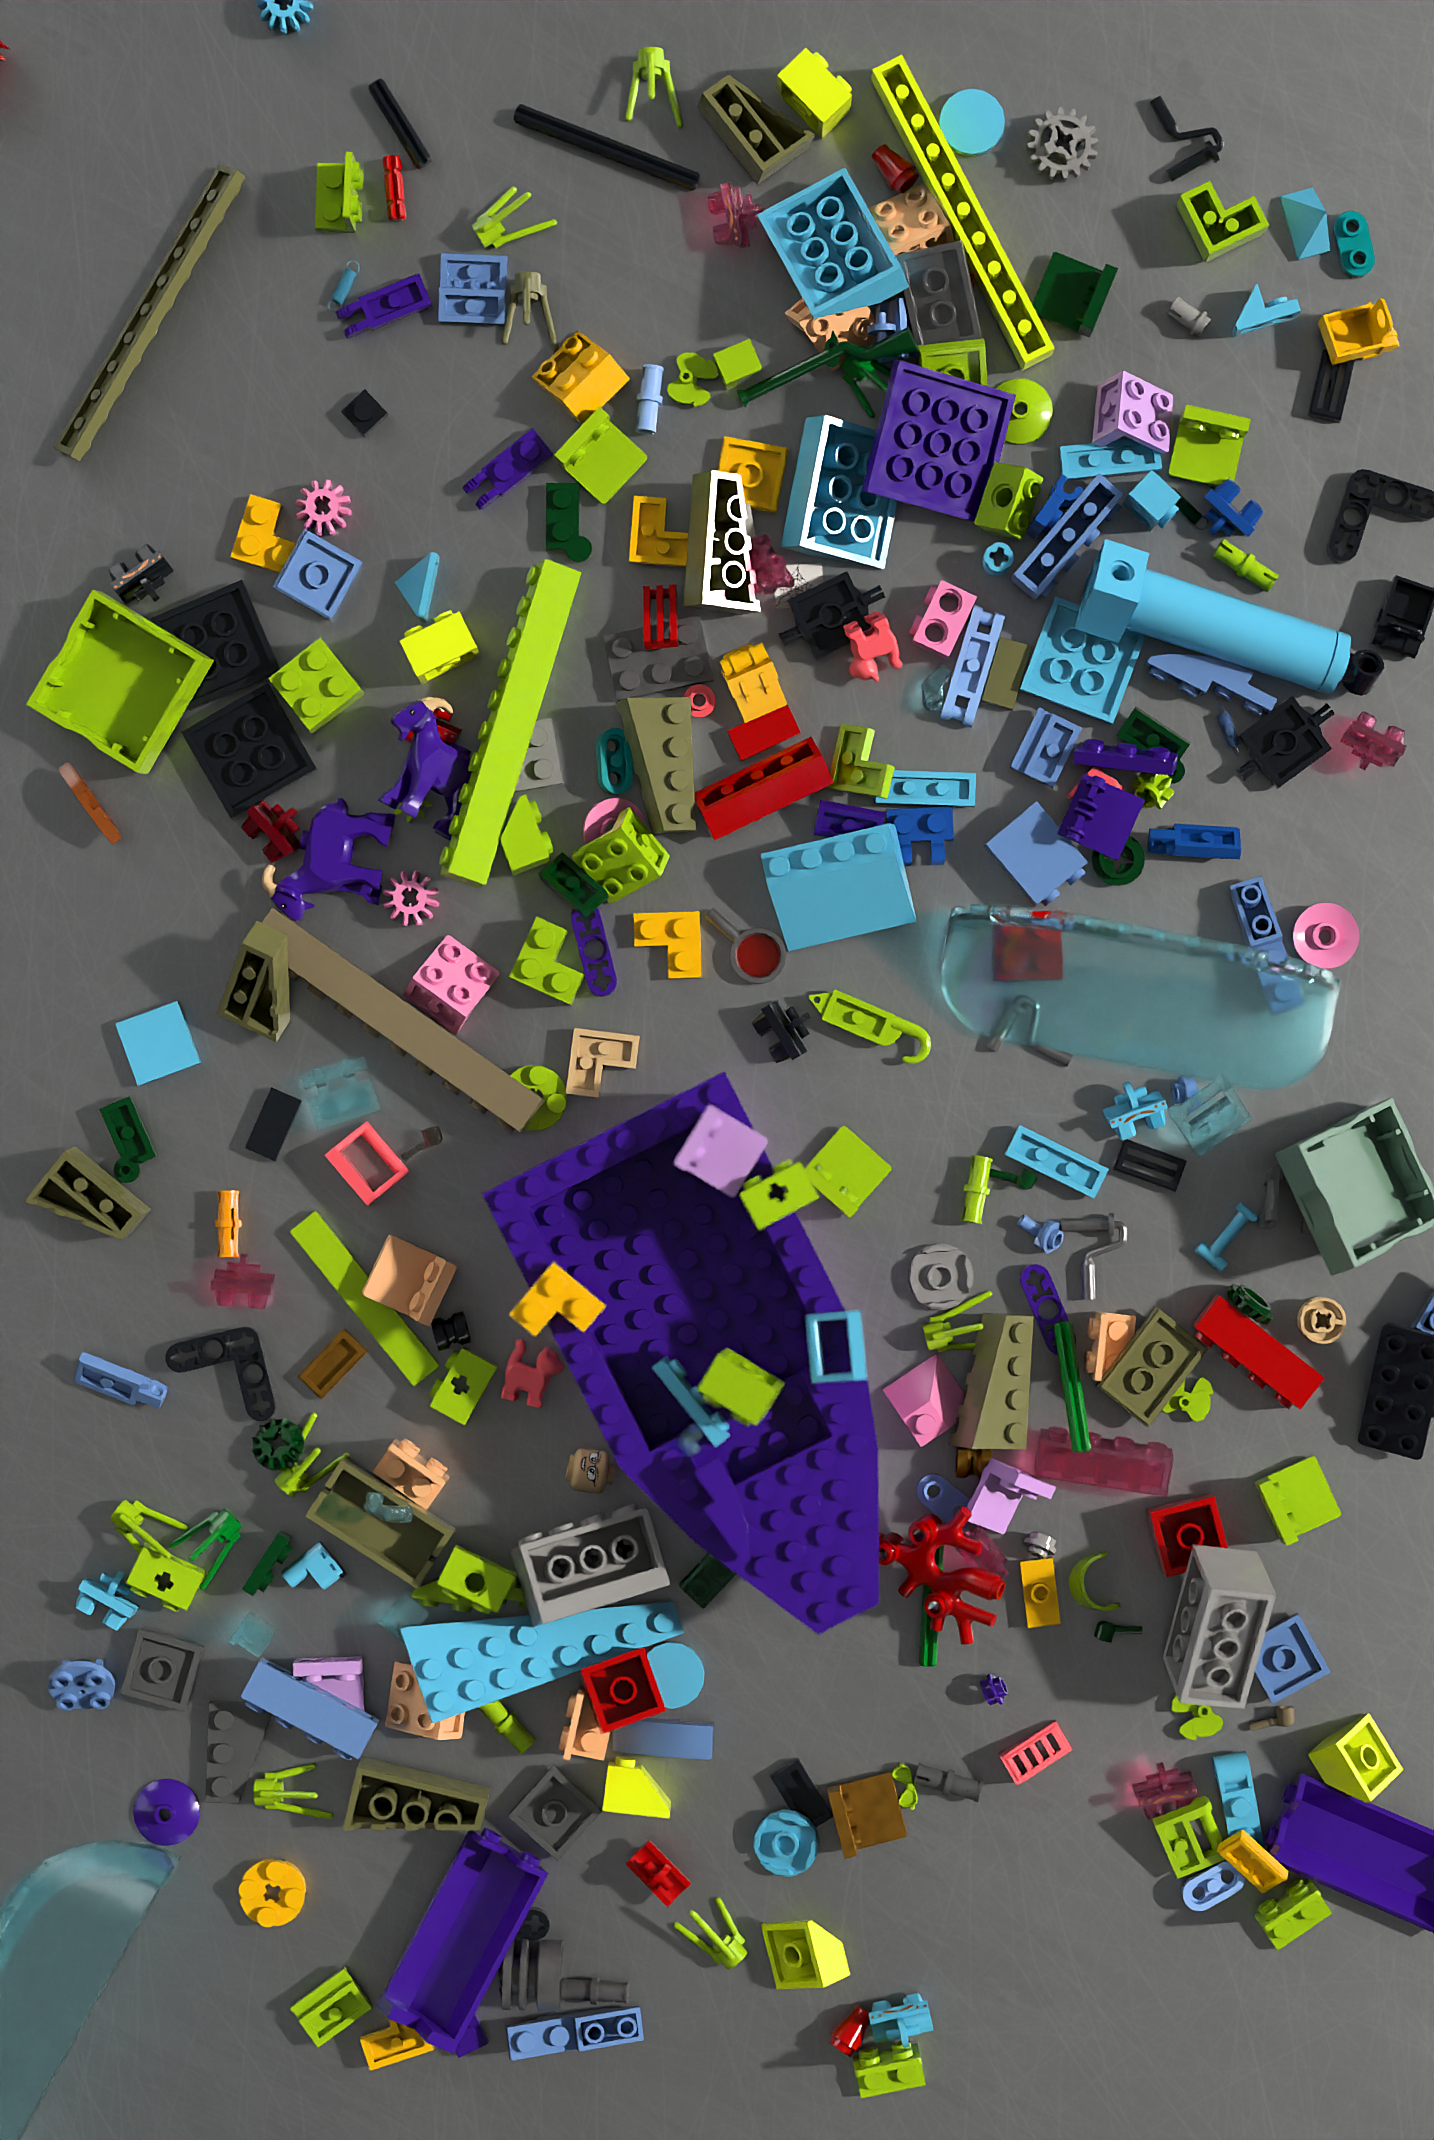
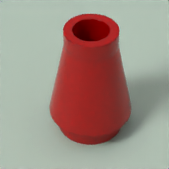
[871,144,919,194]
[828,2005,870,2058]

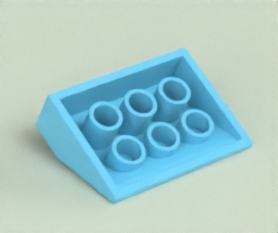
[757,167,909,319]
[781,415,897,569]
[761,823,917,951]

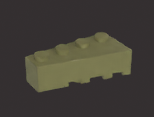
[683,470,760,615]
[949,1313,1034,1449]
[343,1756,491,1831]

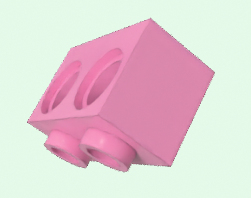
[909,580,977,660]

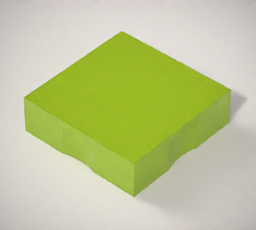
[26,590,214,774]

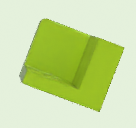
[713,338,762,390]

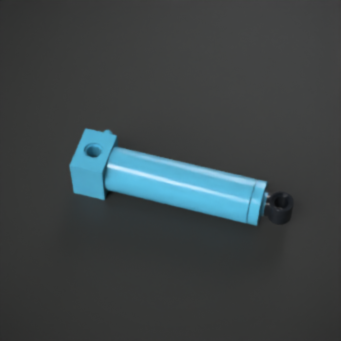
[1075,539,1384,696]

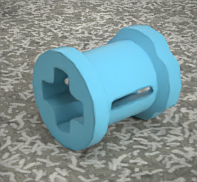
[982,542,1014,576]

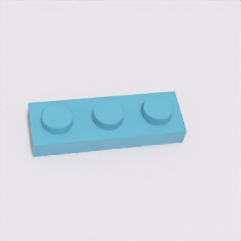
[1059,439,1162,481]
[875,770,976,807]
[1004,1125,1109,1199]
[652,1357,730,1447]

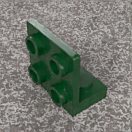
[1032,252,1118,338]

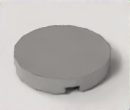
[908,1244,974,1310]

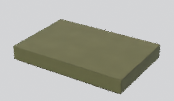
[1095,1307,1208,1427]

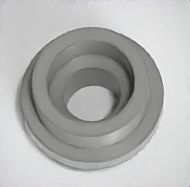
[1023,1531,1056,1559]

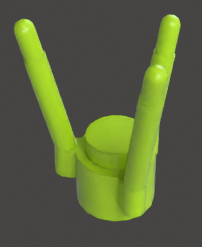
[625,47,683,128]
[471,186,557,249]
[923,1291,992,1353]
[274,1412,350,1497]
[109,1500,188,1559]
[254,1763,333,1820]
[673,1897,747,1970]

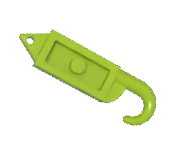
[808,989,931,1064]

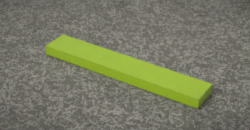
[289,1211,440,1386]

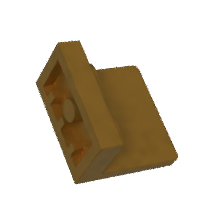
[827,1772,907,1859]

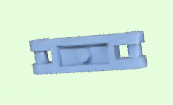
[940,605,1006,727]

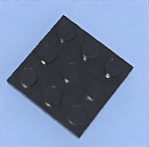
[150,580,280,711]
[181,683,318,819]

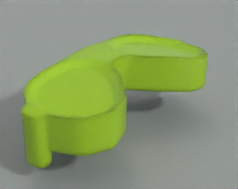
[891,1762,918,1810]

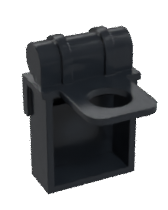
[1371,575,1434,659]

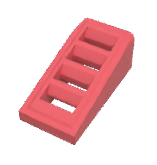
[999,1721,1073,1785]

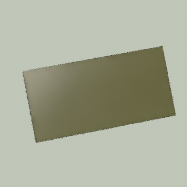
[981,637,1032,711]

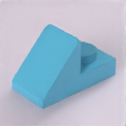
[1232,284,1301,337]

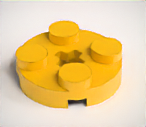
[239,1858,306,1927]

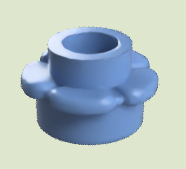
[1172,1075,1198,1108]

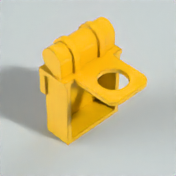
[1318,298,1399,365]
[719,642,787,723]

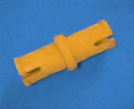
[215,1190,241,1257]

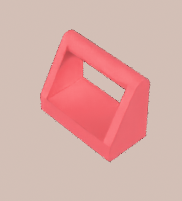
[324,1121,410,1206]

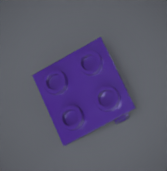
[1057,774,1145,861]

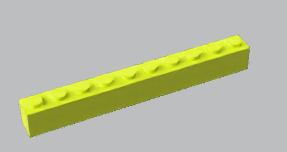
[871,54,1055,371]

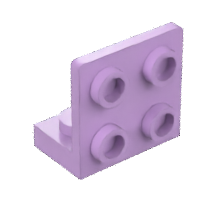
[1092,370,1173,454]
[673,1105,768,1197]
[967,1458,1056,1534]
[293,1656,365,1711]

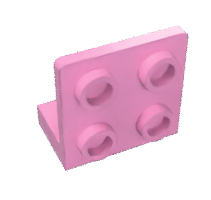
[403,935,500,1035]

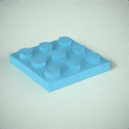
[1019,596,1146,725]

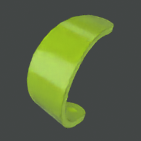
[1068,1552,1121,1611]

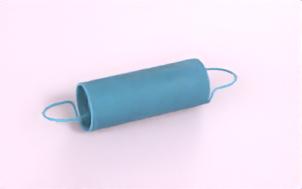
[328,261,359,312]

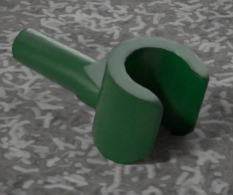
[989,1167,1038,1190]
[1094,1621,1143,1643]

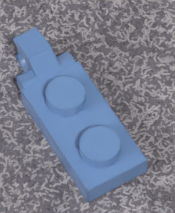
[74,1352,168,1409]

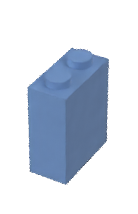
[984,801,1088,907]

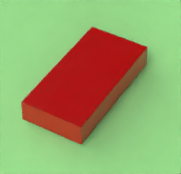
[727,704,801,762]

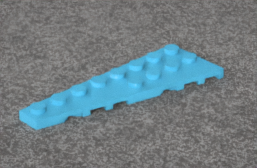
[400,1602,684,1724]

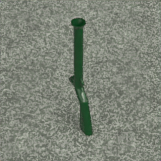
[737,327,919,408]

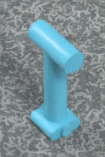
[1194,1202,1259,1272]

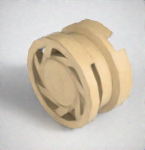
[1296,1297,1347,1344]

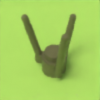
[501,272,559,352]

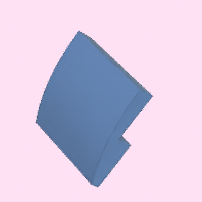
[438,252,508,324]

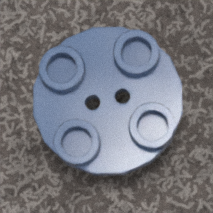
[48,1659,115,1711]

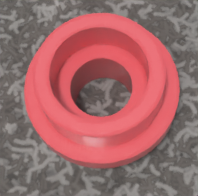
[683,684,716,718]

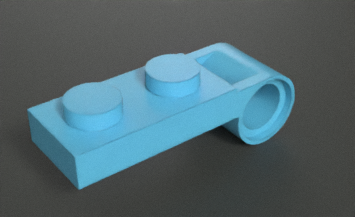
[1212,1751,1265,1849]

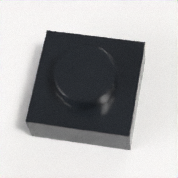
[341,389,388,437]

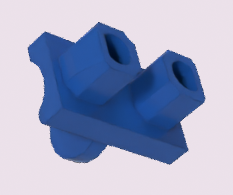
[1204,478,1264,537]

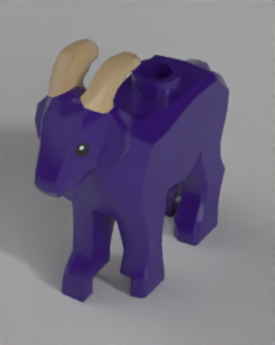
[378,696,472,841]
[262,798,396,922]

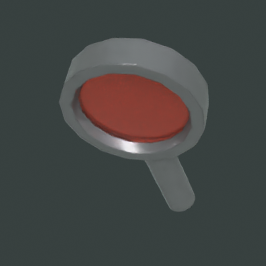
[705,908,786,984]

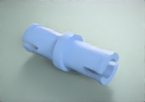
[635,364,664,435]

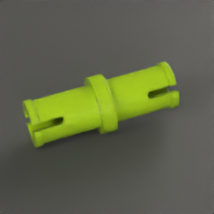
[1212,538,1279,592]
[961,1155,993,1224]
[477,1701,536,1754]

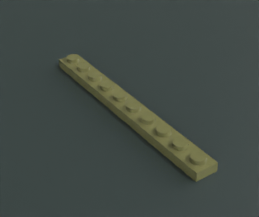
[54,164,246,462]

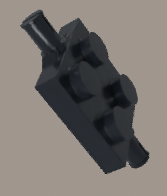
[778,571,885,661]
[1236,696,1335,789]

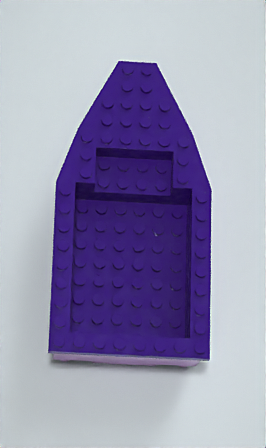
[482,1071,879,1634]

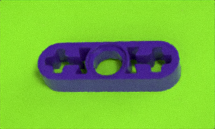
[571,908,617,997]
[1020,1264,1076,1355]

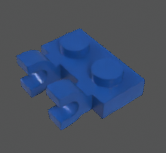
[1025,474,1084,540]
[886,807,954,866]

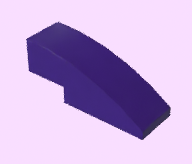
[695,1455,750,1565]

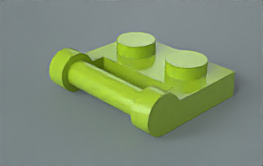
[1153,1796,1225,1879]

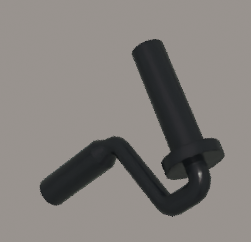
[1150,96,1224,182]

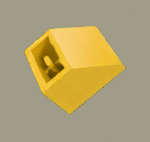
[532,330,630,424]

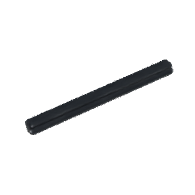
[513,104,700,191]

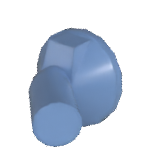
[1017,1214,1064,1253]

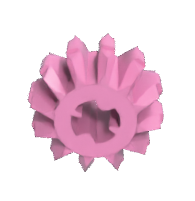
[295,479,352,537]
[383,870,439,926]

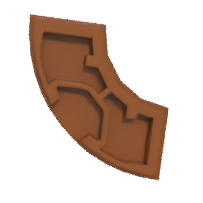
[58,762,121,845]

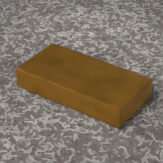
[297,1328,368,1399]

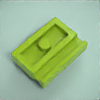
[290,1967,373,2048]

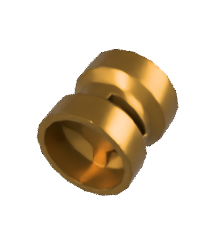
[955,1447,991,1479]

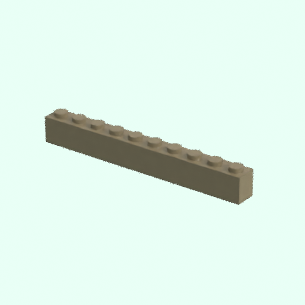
[262,907,545,1134]

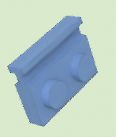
[1009,707,1082,789]

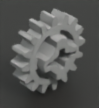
[1026,107,1099,182]

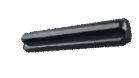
[368,79,431,169]

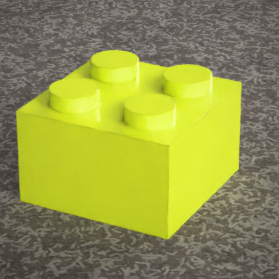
[776,48,852,139]
[400,610,481,684]

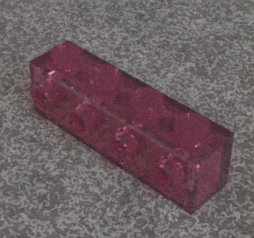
[1034,1426,1174,1497]

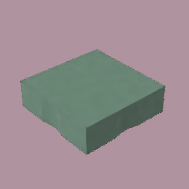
[1275,1098,1434,1276]

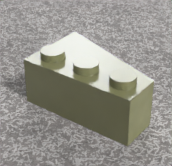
[698,75,815,185]
[217,921,290,1043]
[24,1146,151,1240]

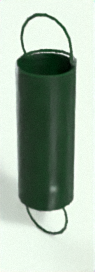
[1171,487,1208,530]

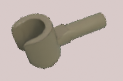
[1249,1706,1294,1731]

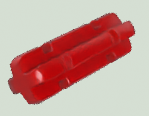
[383,155,406,221]

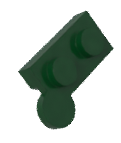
[546,483,592,563]
[1116,706,1191,784]
[99,1096,158,1183]

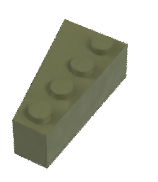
[615,697,696,834]

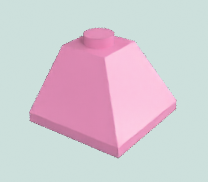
[882,1353,966,1447]

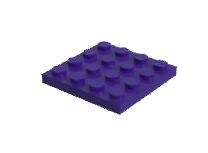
[862,360,1016,523]

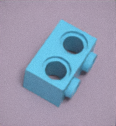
[1122,470,1181,531]

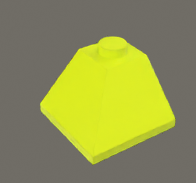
[1308,1713,1403,1803]
[603,1757,671,1819]
[761,1920,850,1989]

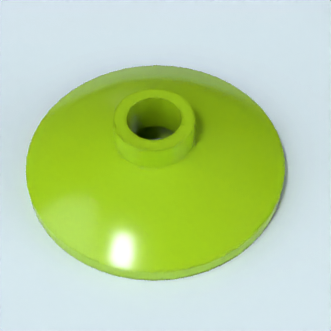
[996,378,1053,445]

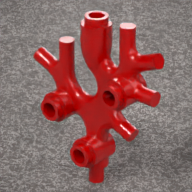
[879,1507,1006,1645]

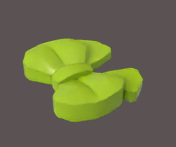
[667,352,718,408]
[1162,1377,1213,1422]
[1171,1694,1223,1741]

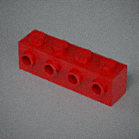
[694,737,833,841]
[1192,1295,1325,1410]

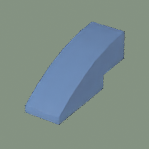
[613,1718,713,1760]

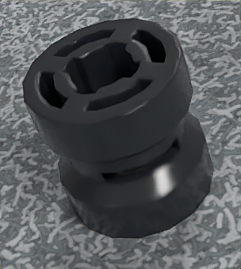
[431,1311,471,1351]

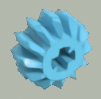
[256,0,313,35]

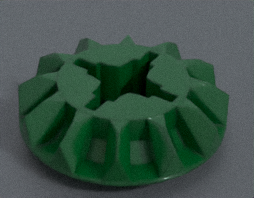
[1091,835,1145,886]
[1227,1284,1274,1325]
[251,1418,305,1471]

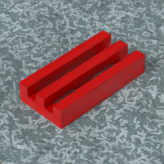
[643,584,678,649]

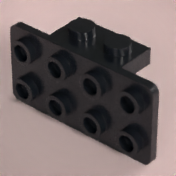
[1358,1322,1434,1460]

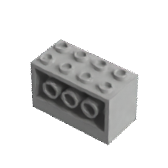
[510,1504,670,1627]
[1163,1545,1276,1709]

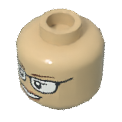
[565,1448,615,1494]

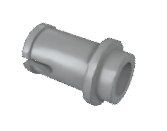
[1167,297,1211,336]

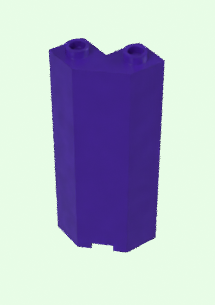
[1263,1773,1434,1933]
[376,1828,548,2054]

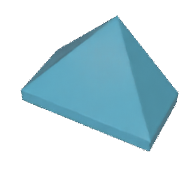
[1280,188,1330,261]
[394,552,440,622]

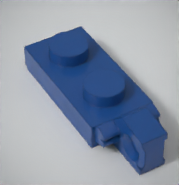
[1147,823,1241,859]

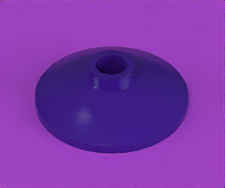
[133,1779,200,1846]

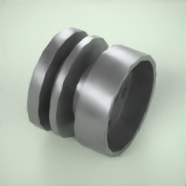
[498,1938,563,2012]

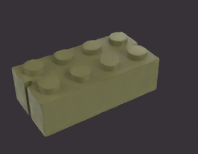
[305,1457,456,1589]

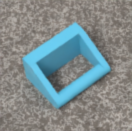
[805,1309,867,1383]

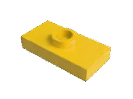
[1019,1557,1061,1628]
[1217,1829,1288,1894]

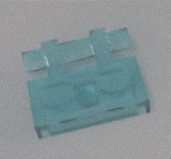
[301,1056,381,1131]

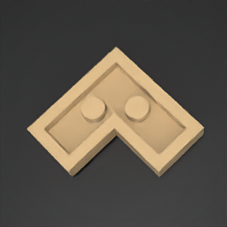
[566,1028,640,1098]

